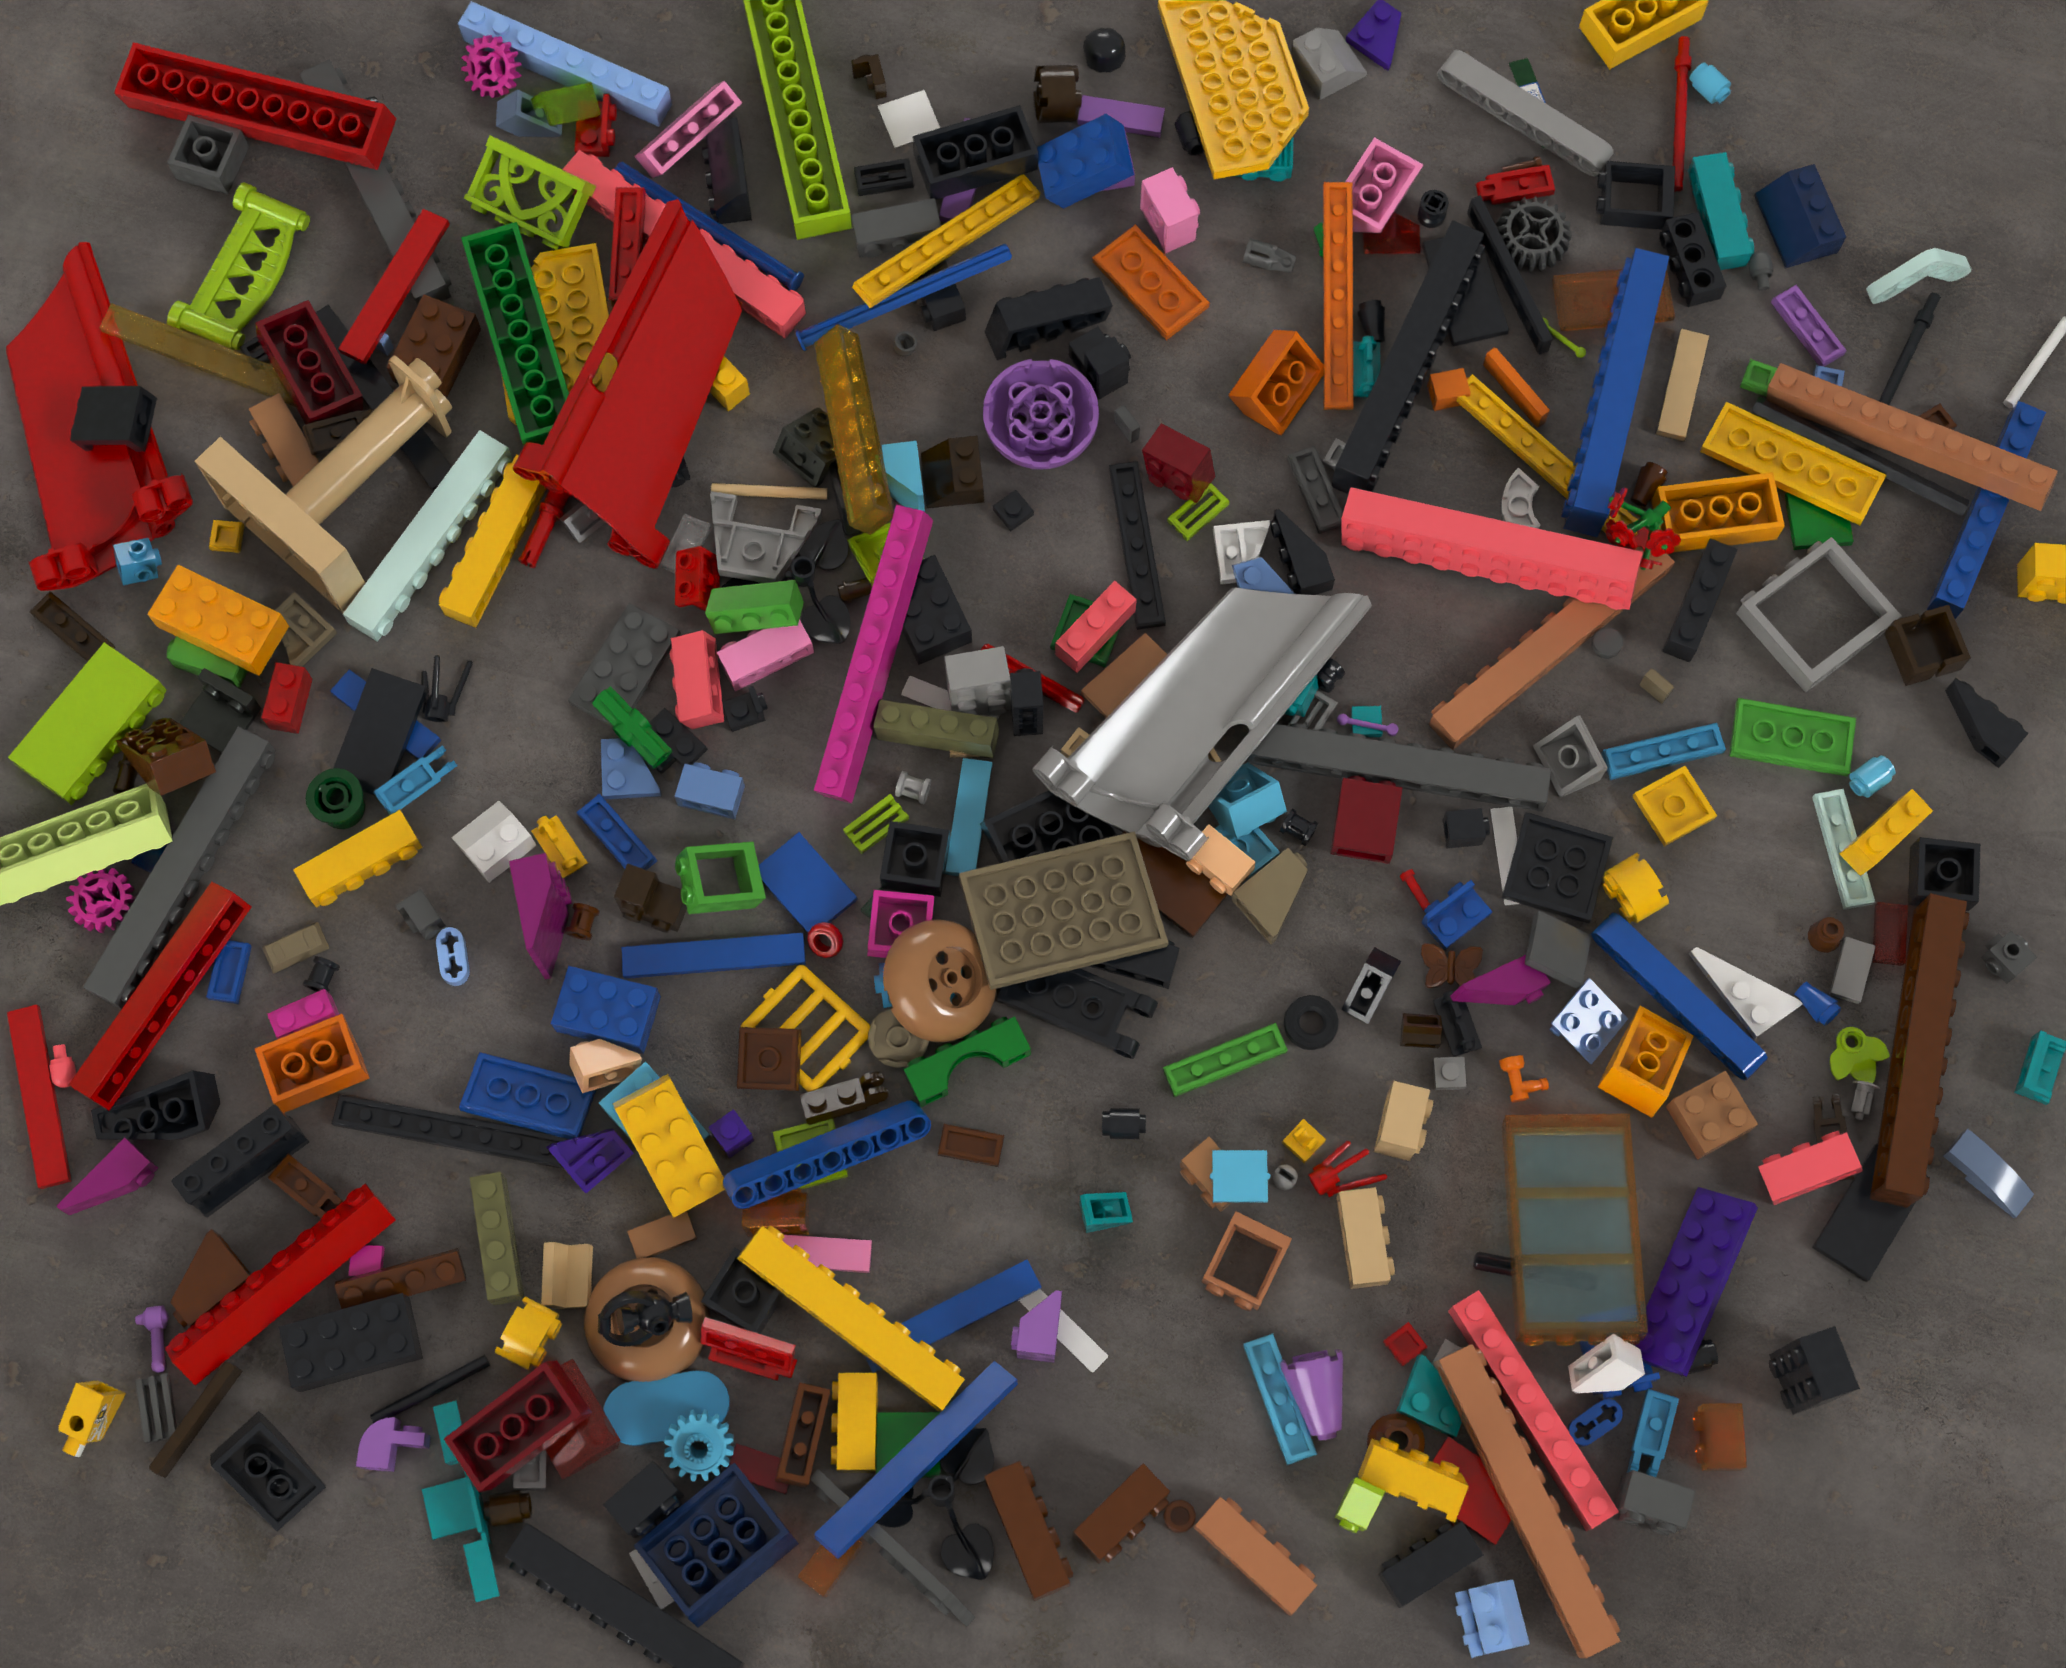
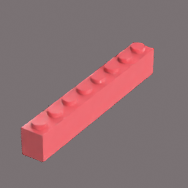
[1448,1290,1619,1531]

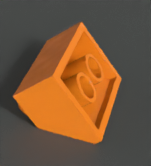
[1228,330,1324,435]
[255,1014,370,1113]

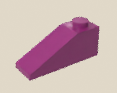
[1450,955,1551,1006]
[56,1137,158,1215]

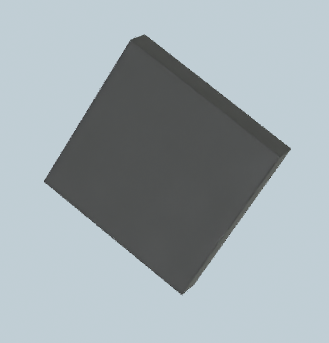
[1524,910,1591,989]

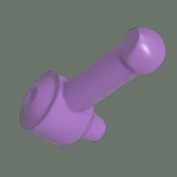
[135,1305,169,1373]

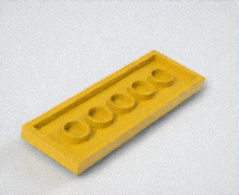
[1700,402,1886,526]

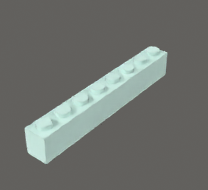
[343,430,513,642]

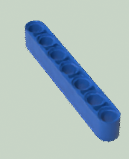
[1591,912,1768,1081]
[723,1100,931,1209]

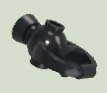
[598,1290,692,1346]

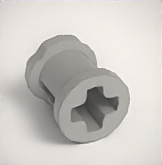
[895,771,932,805]

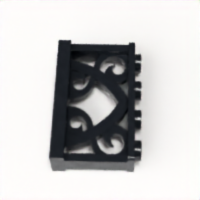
[172,1105,309,1218]

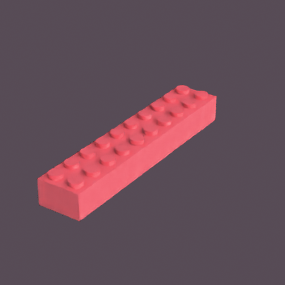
[1341,487,1643,610]

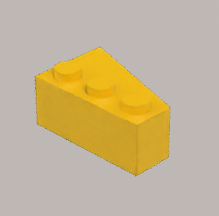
[1358,1437,1469,1523]

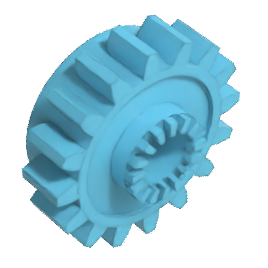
[664,1409,734,1481]

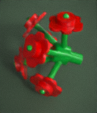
[1605,487,1681,570]

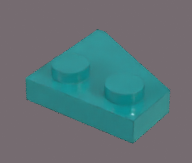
[1396,1354,1462,1438]

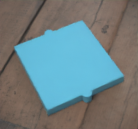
[1209,1150,1271,1203]

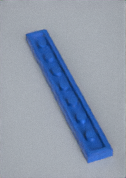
[814,1361,1018,1559]

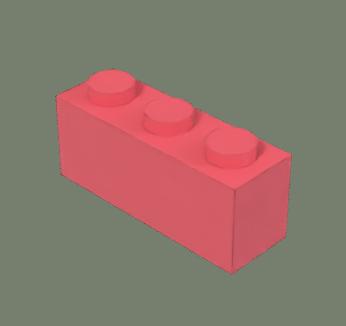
[1055,580,1137,673]
[670,630,724,730]
[1758,1131,1863,1205]

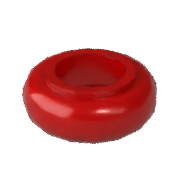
[807,922,844,958]

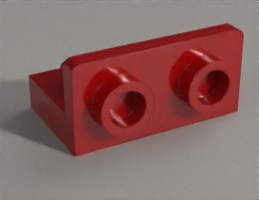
[575,94,617,157]
[675,546,720,611]

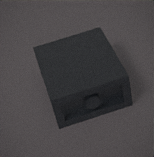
[70,386,157,452]

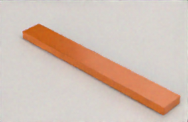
[1323,182,1354,410]

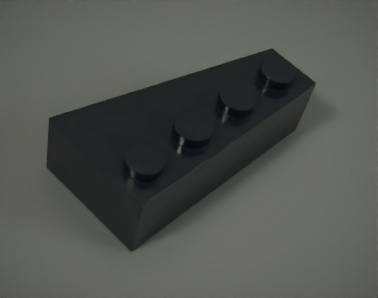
[984,277,1113,361]

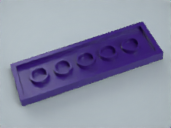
[1631,1187,1758,1377]

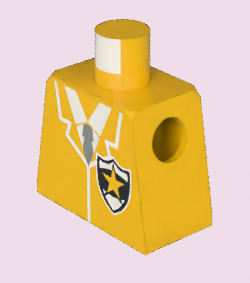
[58,1380,126,1457]

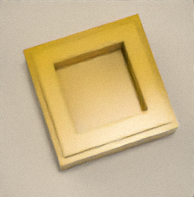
[209,520,245,553]

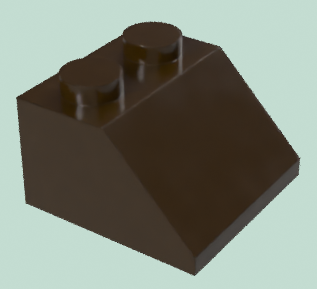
[921,435,984,509]

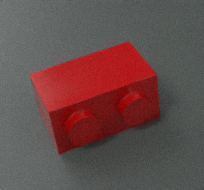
[261,662,313,734]

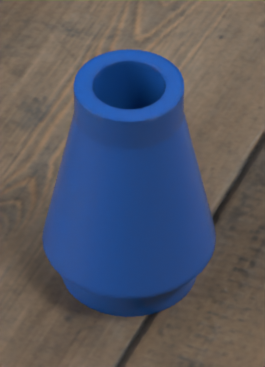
[1794,982,1841,1026]

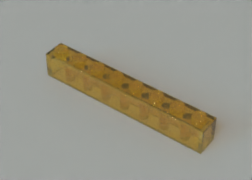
[814,324,894,535]

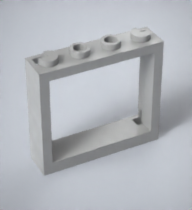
[1736,537,1902,693]

